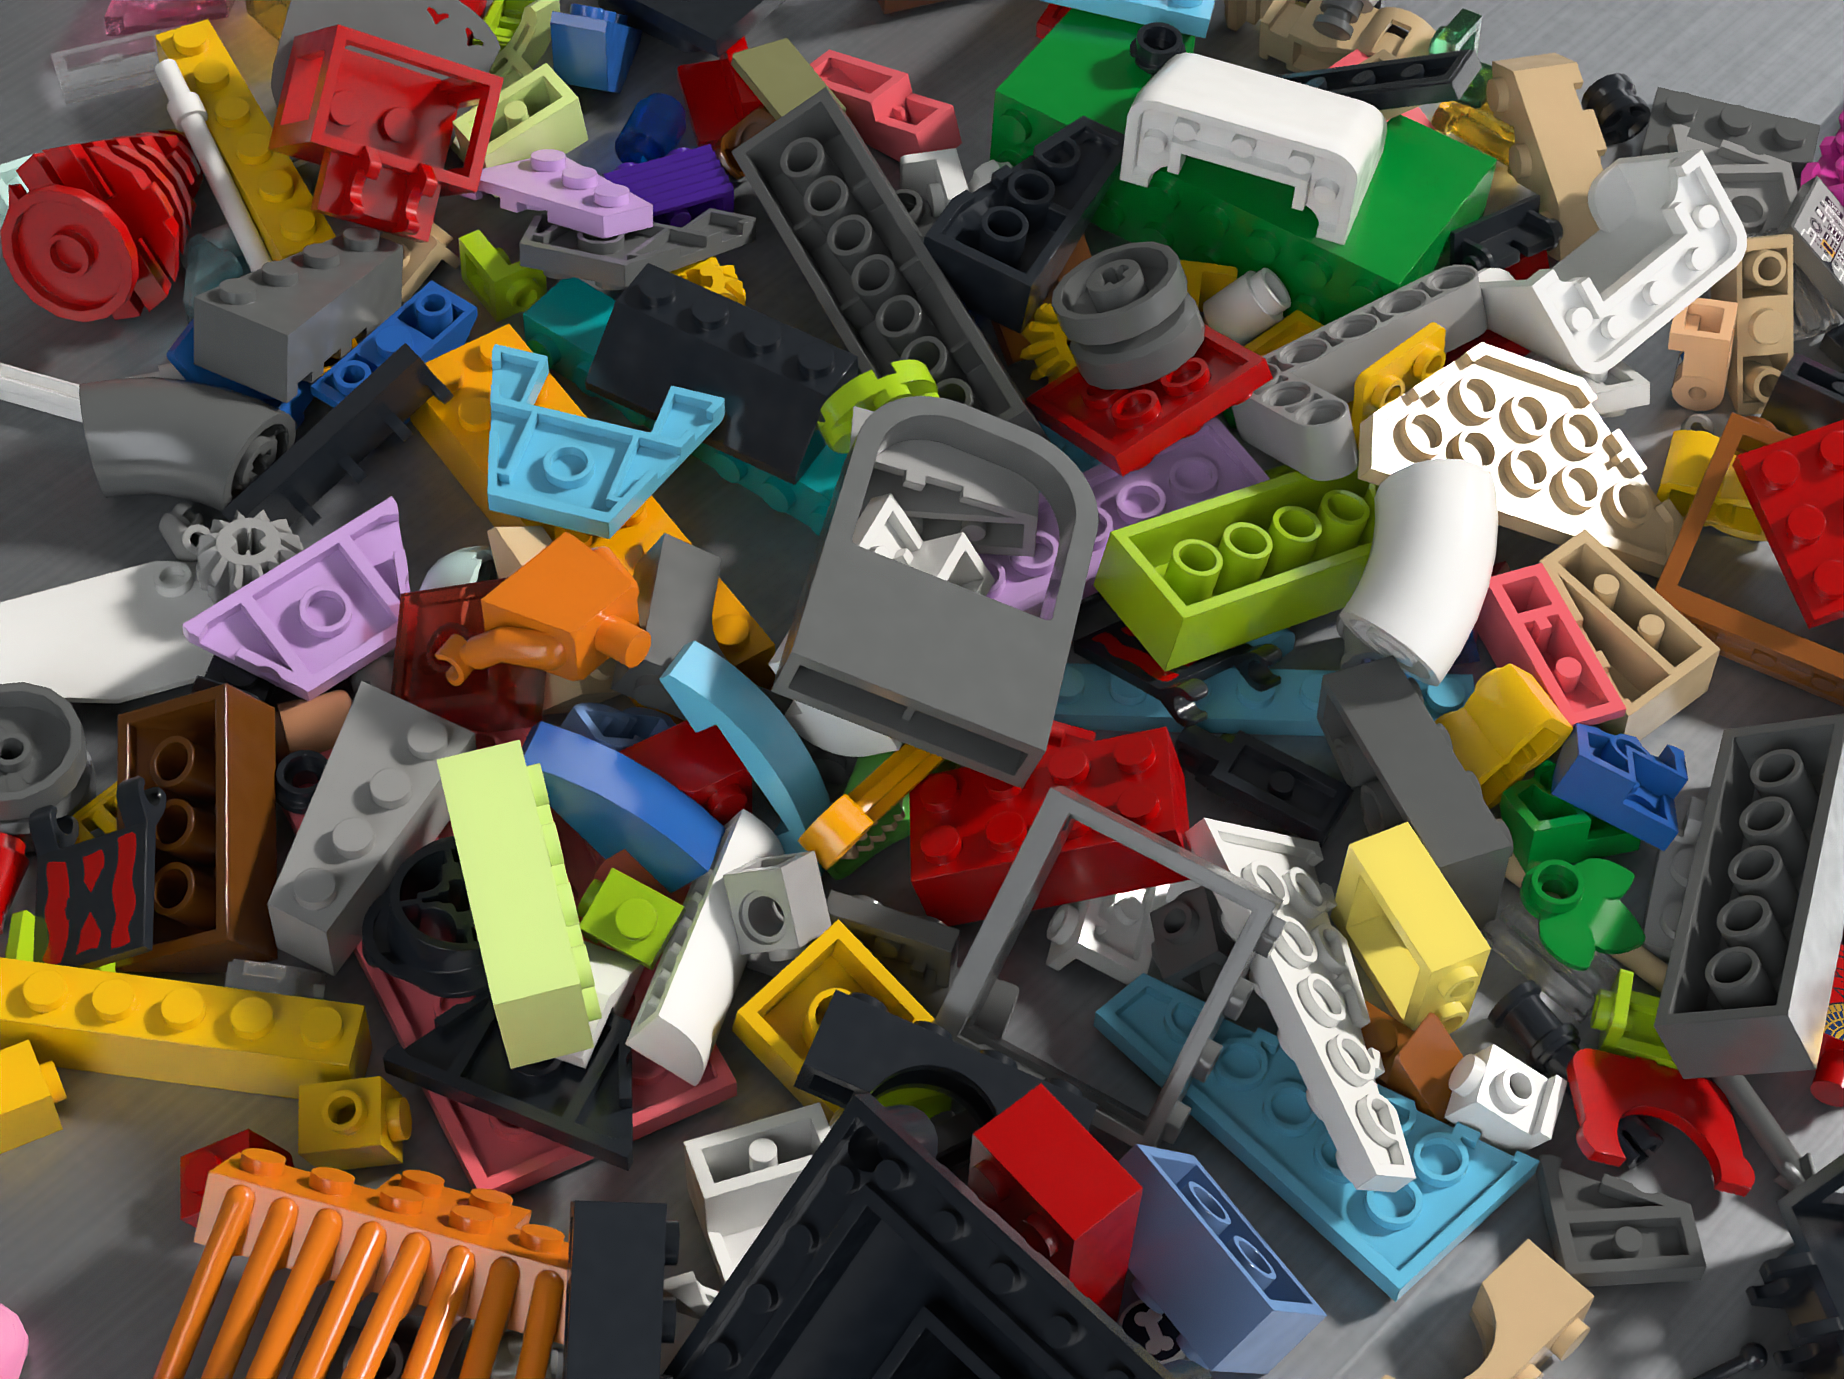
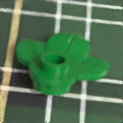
[1520,858,1646,971]

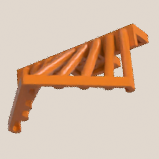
[152,1148,569,1379]

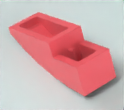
[809,49,962,162]

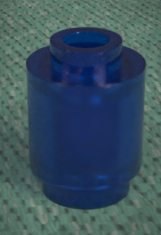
[615,93,686,164]

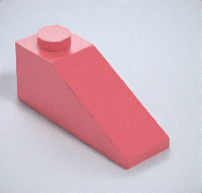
[1474,563,1626,727]

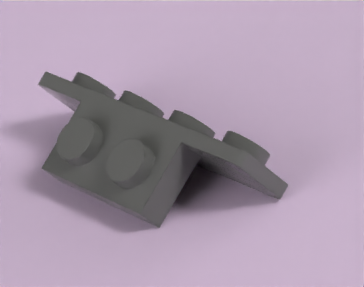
[746,890,1019,1039]

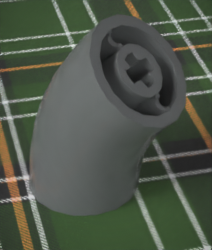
[79,377,296,511]

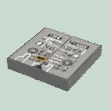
[1776,176,1844,319]

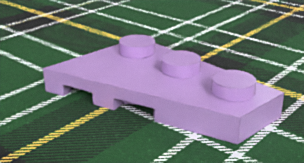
[460,149,653,239]

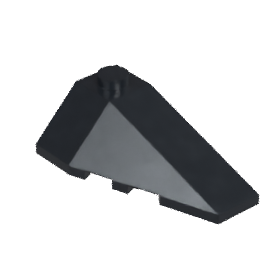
[923,116,1125,334]

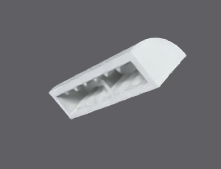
[625,809,784,1087]

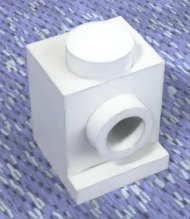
[1444,1044,1567,1156]

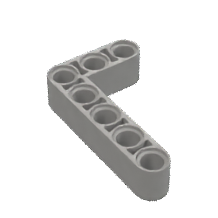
[1232,265,1488,481]

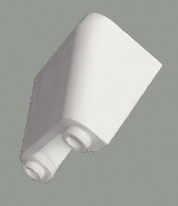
[1120,52,1387,245]
[1478,149,1747,374]

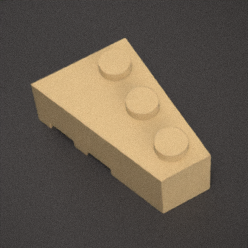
[1539,529,1720,741]

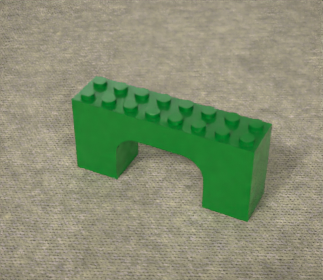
[990,8,1498,326]

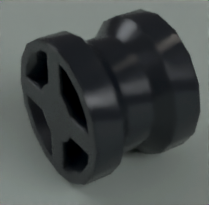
[1581,73,1651,144]

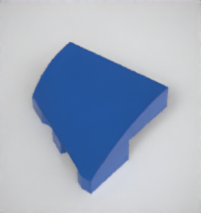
[1551,723,1688,852]

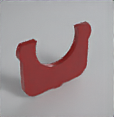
[1566,1048,1755,1197]

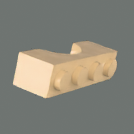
[1381,1239,1595,1379]

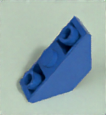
[550,3,642,93]
[310,280,478,425]

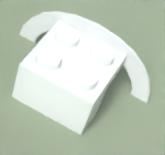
[663,1102,831,1320]

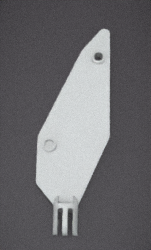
[0,561,394,704]

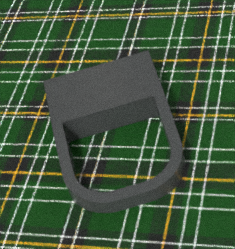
[771,396,1099,788]

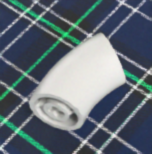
[1340,458,1498,686]

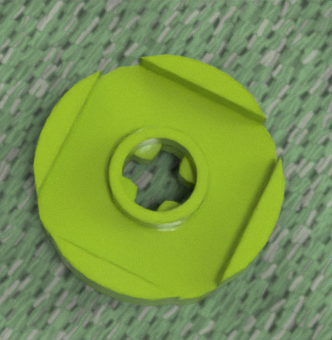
[817,359,940,453]

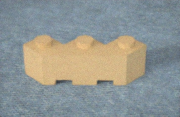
[1486,53,1607,262]

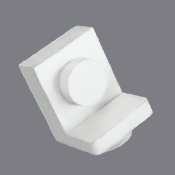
[900,148,969,218]

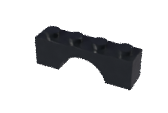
[793,990,1098,1131]

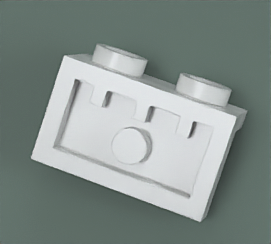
[1046,884,1170,985]

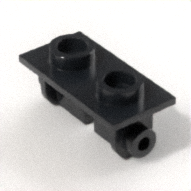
[1450,194,1563,272]

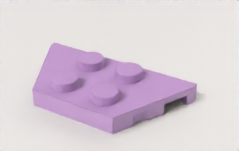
[182,496,417,701]

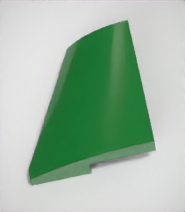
[1499,760,1641,873]

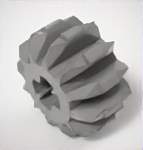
[195,509,304,605]

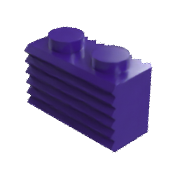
[602,144,734,227]

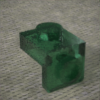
[1429,8,1492,109]

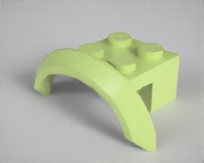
[450,0,589,199]

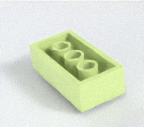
[437,740,602,1069]

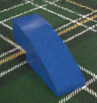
[522,721,726,893]

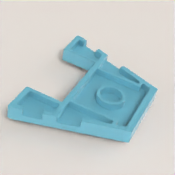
[487,344,725,539]

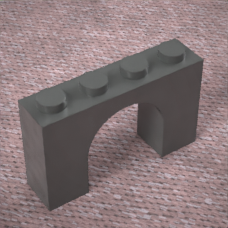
[611,533,858,786]

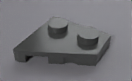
[1536,1154,1707,1287]

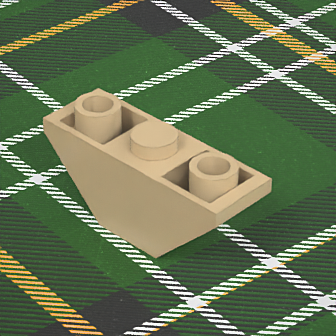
[1710,234,1794,415]

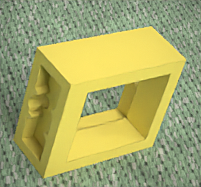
[1330,822,1491,1034]

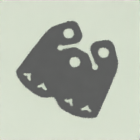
[271,0,501,150]

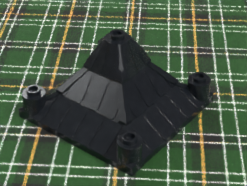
[662,1093,1214,1379]

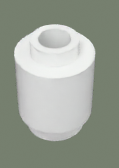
[1202,268,1291,346]

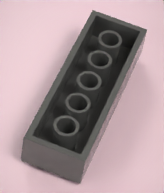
[1654,714,1844,1079]

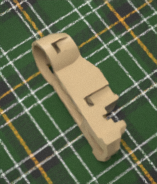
[1224,0,1445,73]

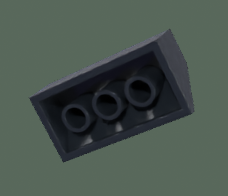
[585,263,858,485]

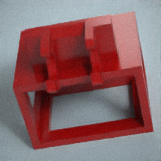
[268,24,504,243]

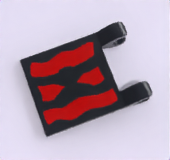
[1074,620,1282,727]
[29,776,166,969]

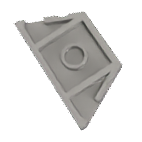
[1667,124,1801,299]

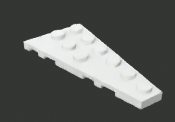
[1185,818,1416,1192]

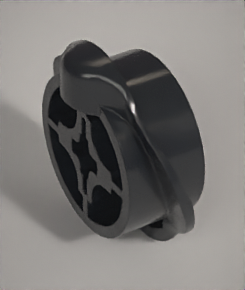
[362,836,489,998]

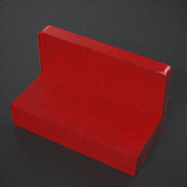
[677,36,764,147]

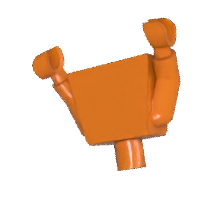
[435,532,651,686]

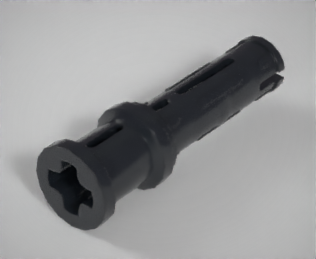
[1488,980,1664,1169]

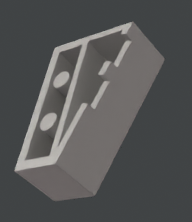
[850,406,1039,557]

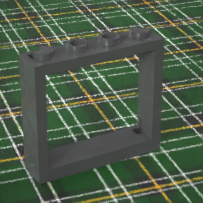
[933,786,1286,1148]

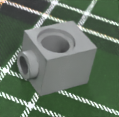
[723,850,831,961]

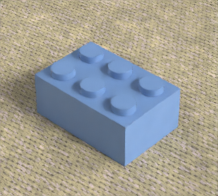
[1118,1144,1327,1374]

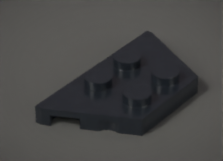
[383,989,633,1171]

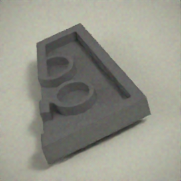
[1640,87,1820,178]

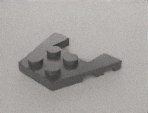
[519,208,756,290]

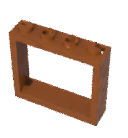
[1654,412,1844,707]

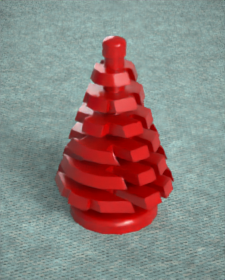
[0,129,204,322]

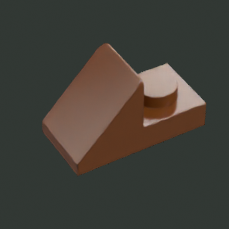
[1361,1001,1463,1125]

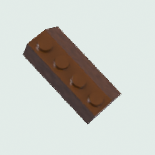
[116,683,278,973]

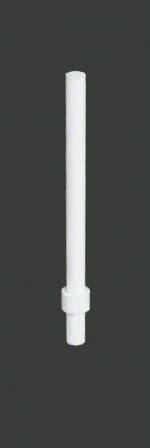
[155,59,272,272]

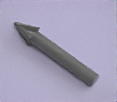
[1712,1075,1816,1192]

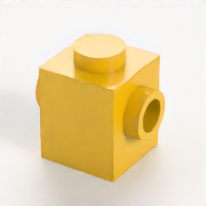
[298,1076,412,1170]

